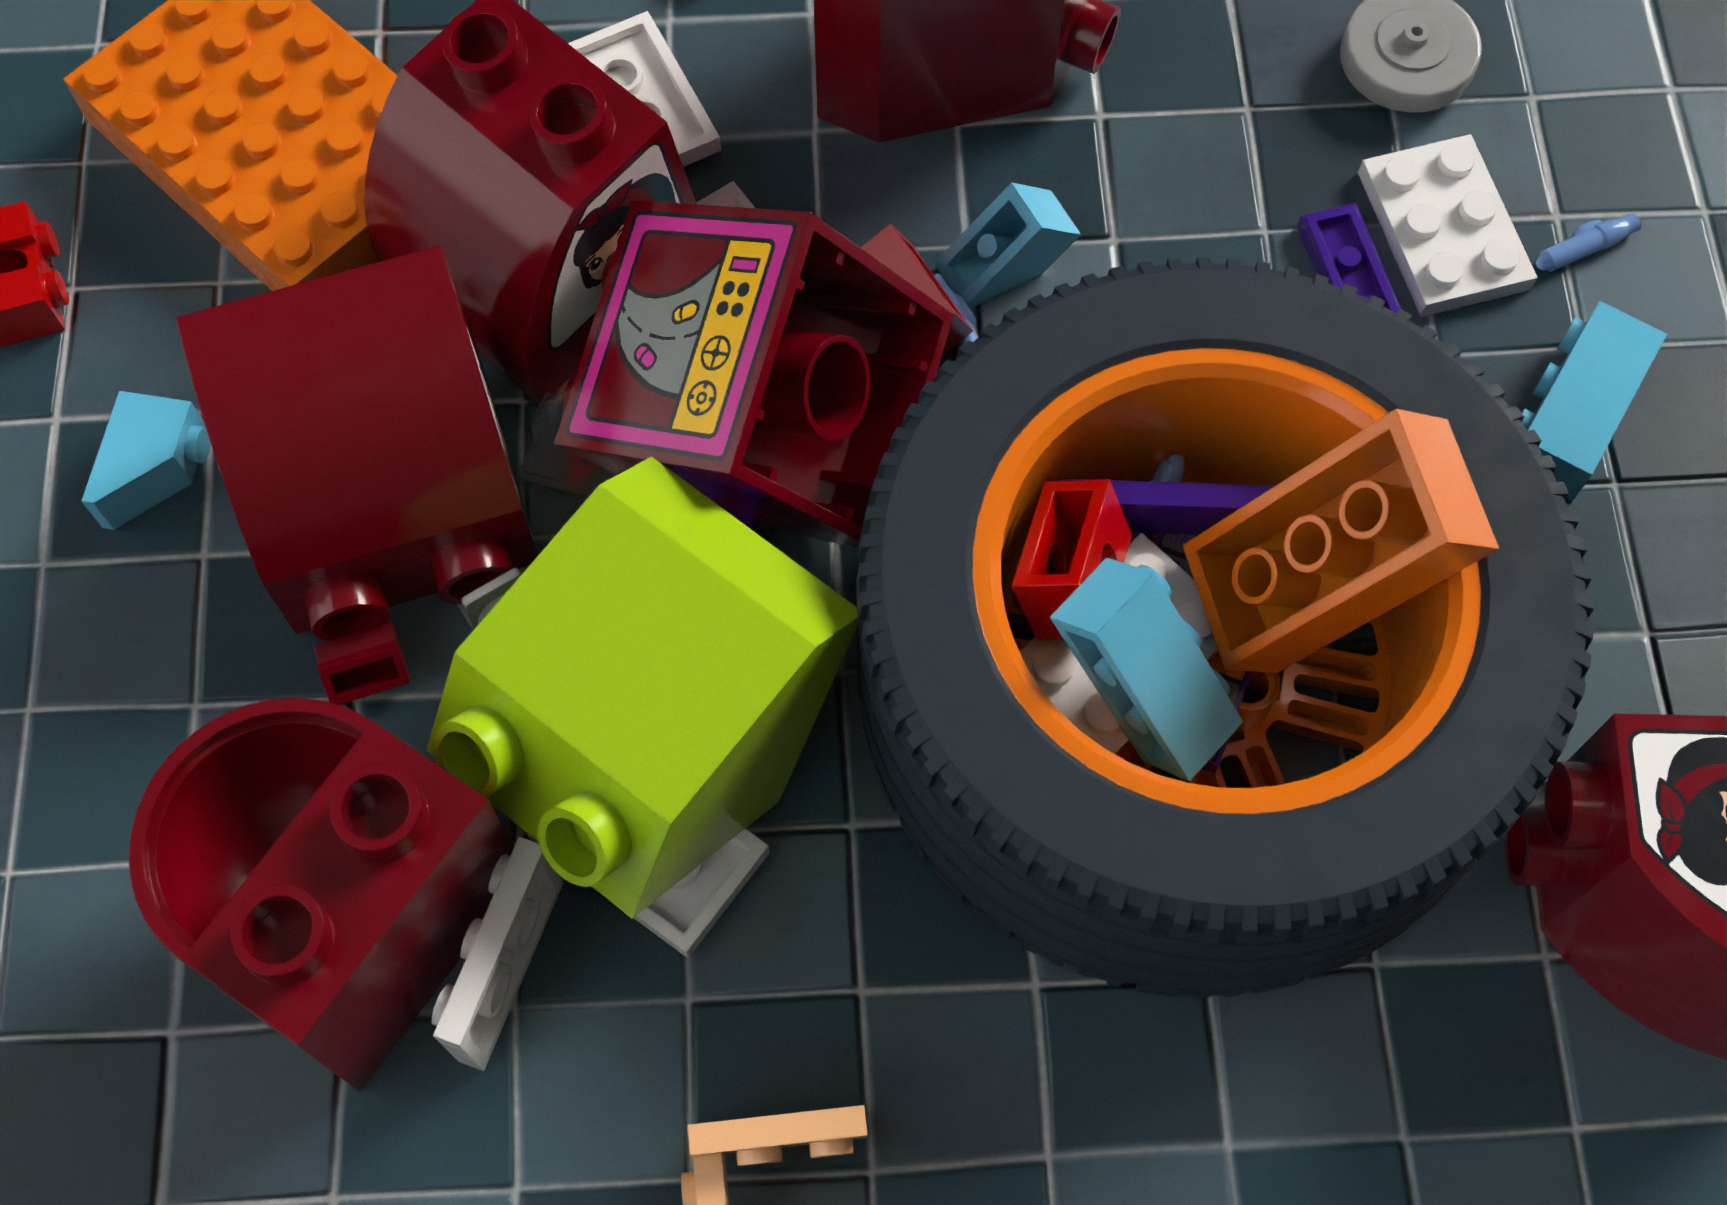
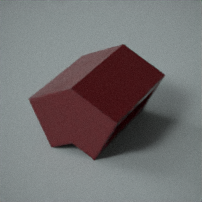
[313,621,410,705]

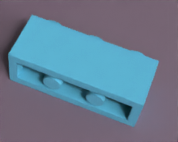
[1522,300,1667,502]
[1050,558,1243,781]

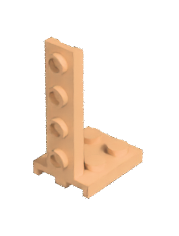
[681,1105,867,1205]

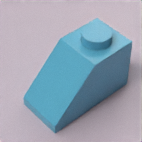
[934,182,1081,309]
[81,391,211,530]

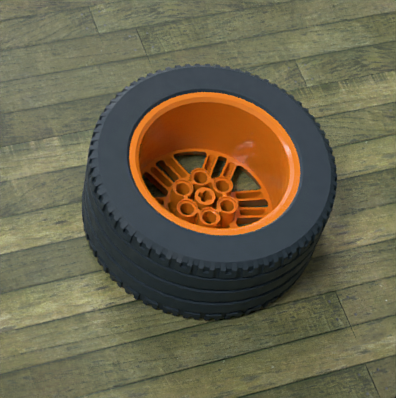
[856,258,1594,997]

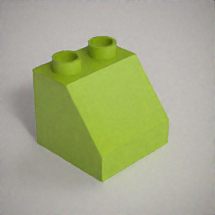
[426,456,858,919]

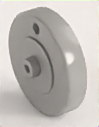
[1340,0,1482,113]

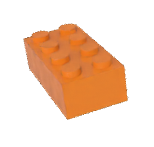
[1183,409,1499,673]

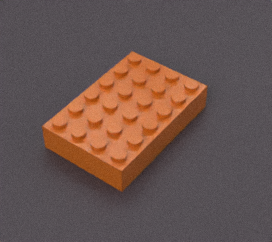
[63,0,398,291]

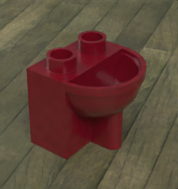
[129,698,515,1092]

